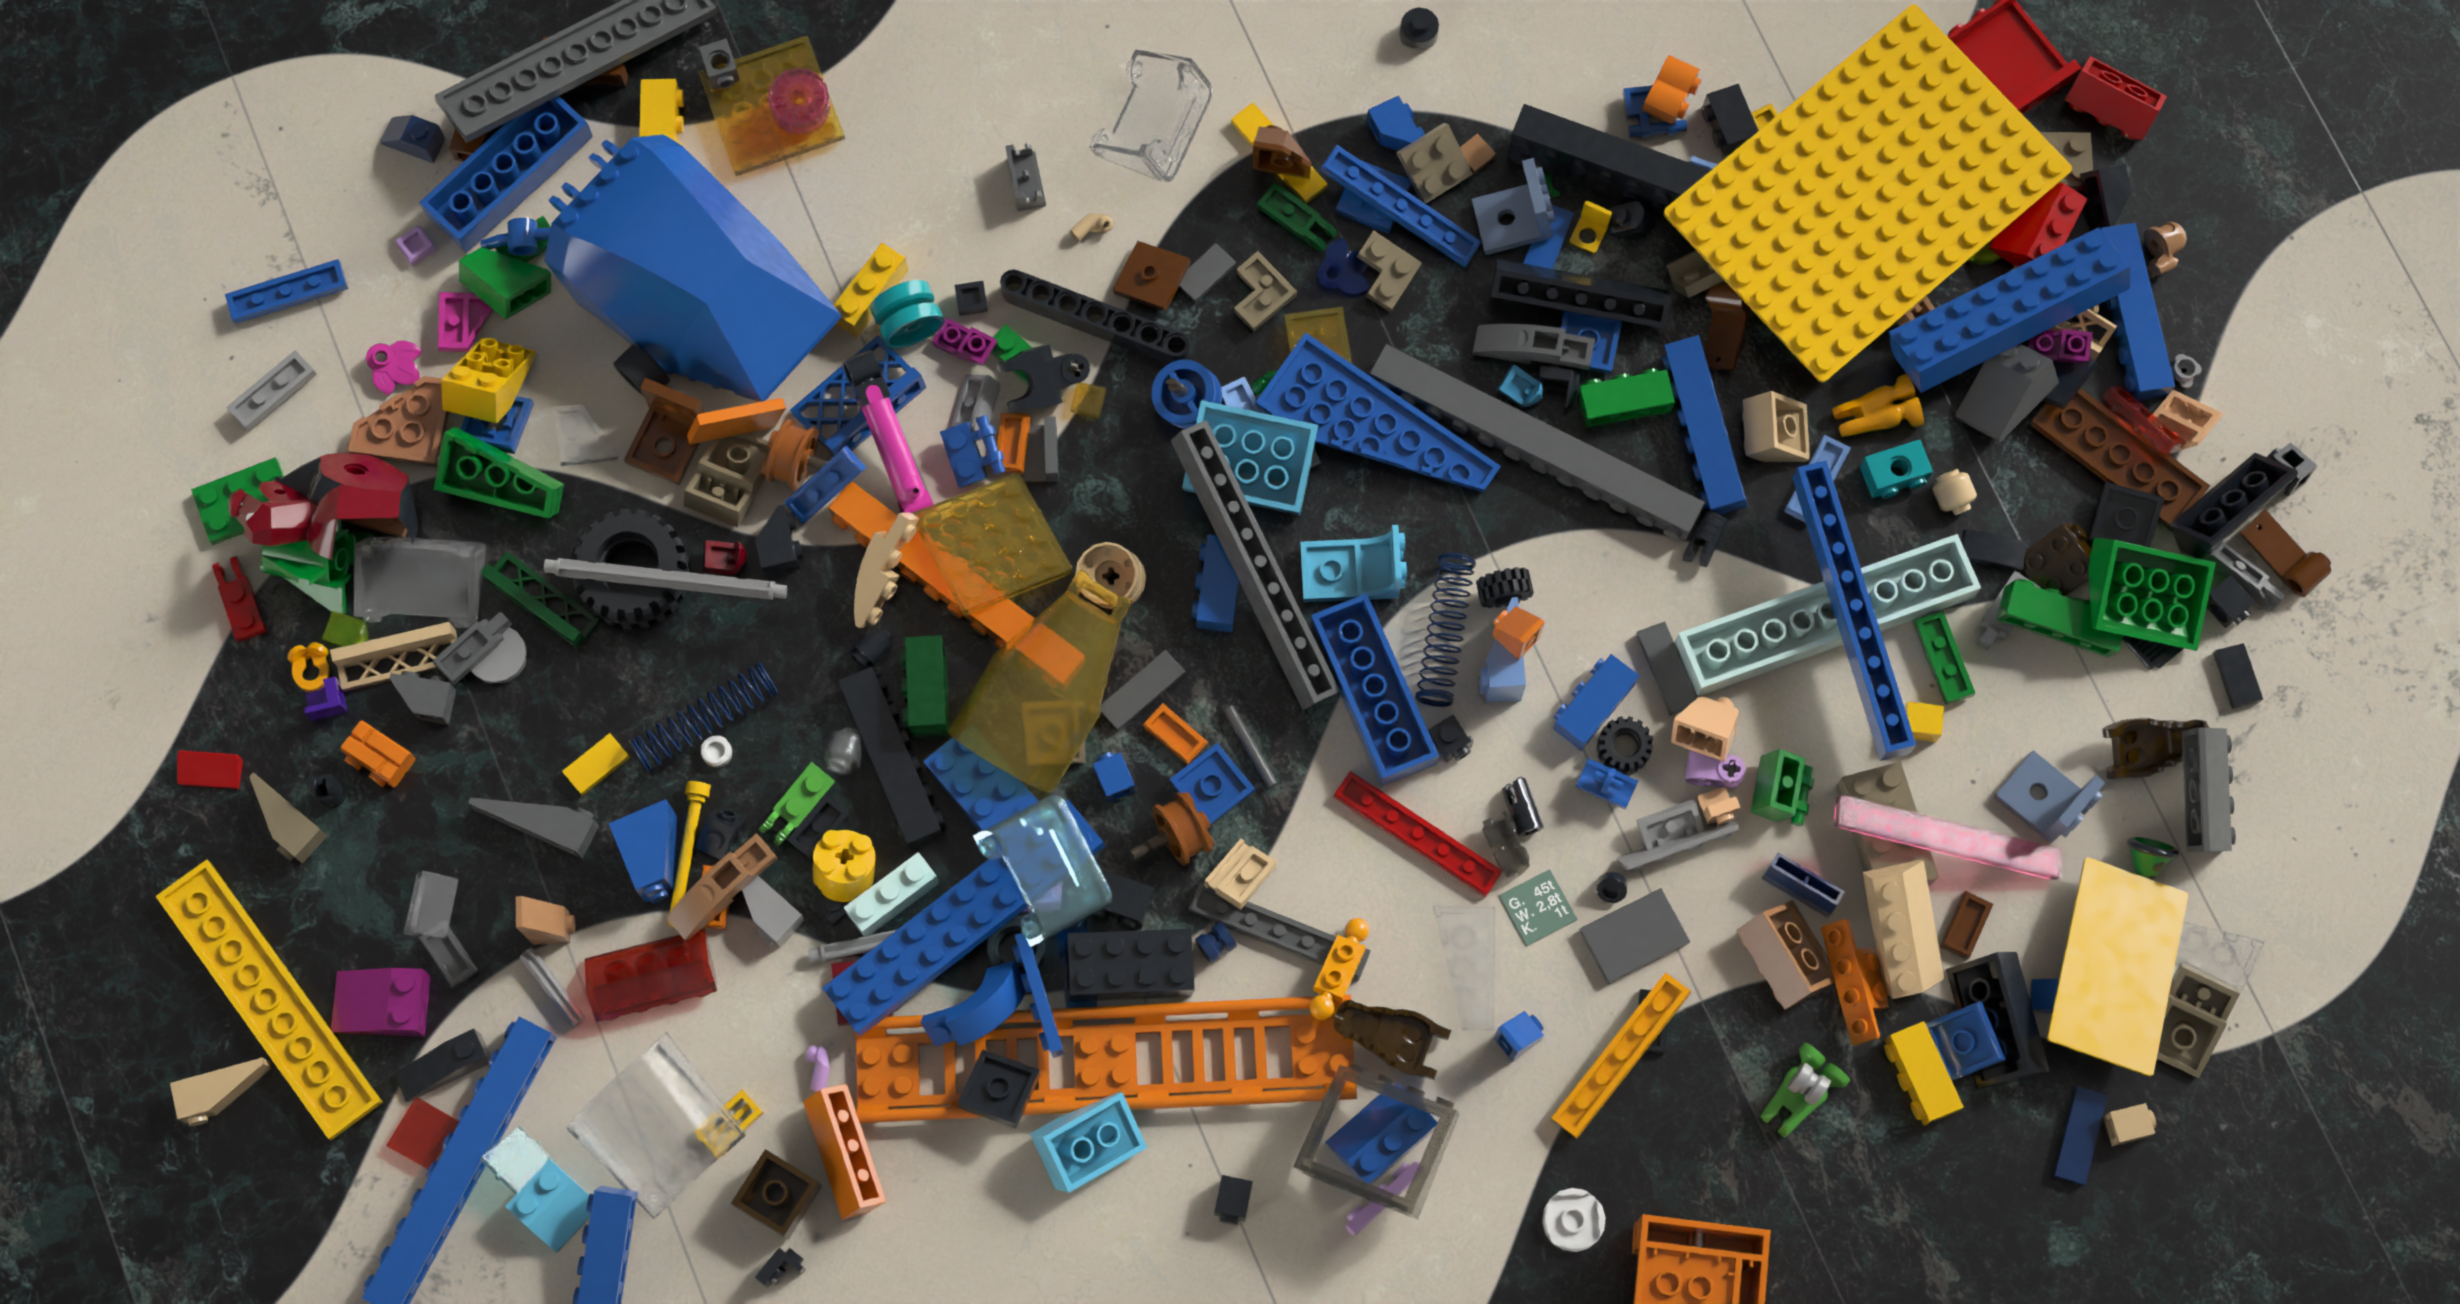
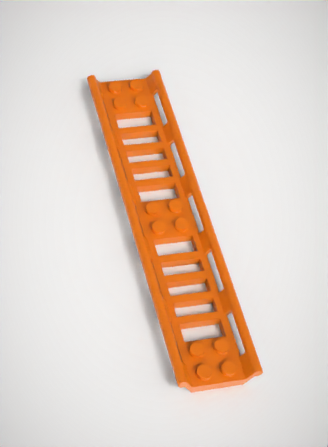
[855,994,1357,1123]

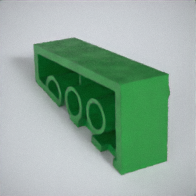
[434,427,564,518]

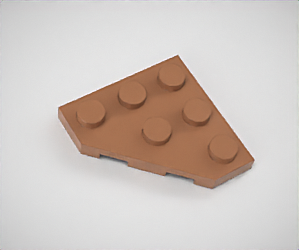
[347,376,449,467]

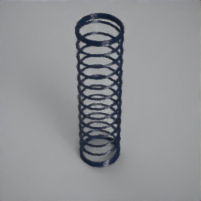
[1415,553,1476,707]
[629,662,778,773]

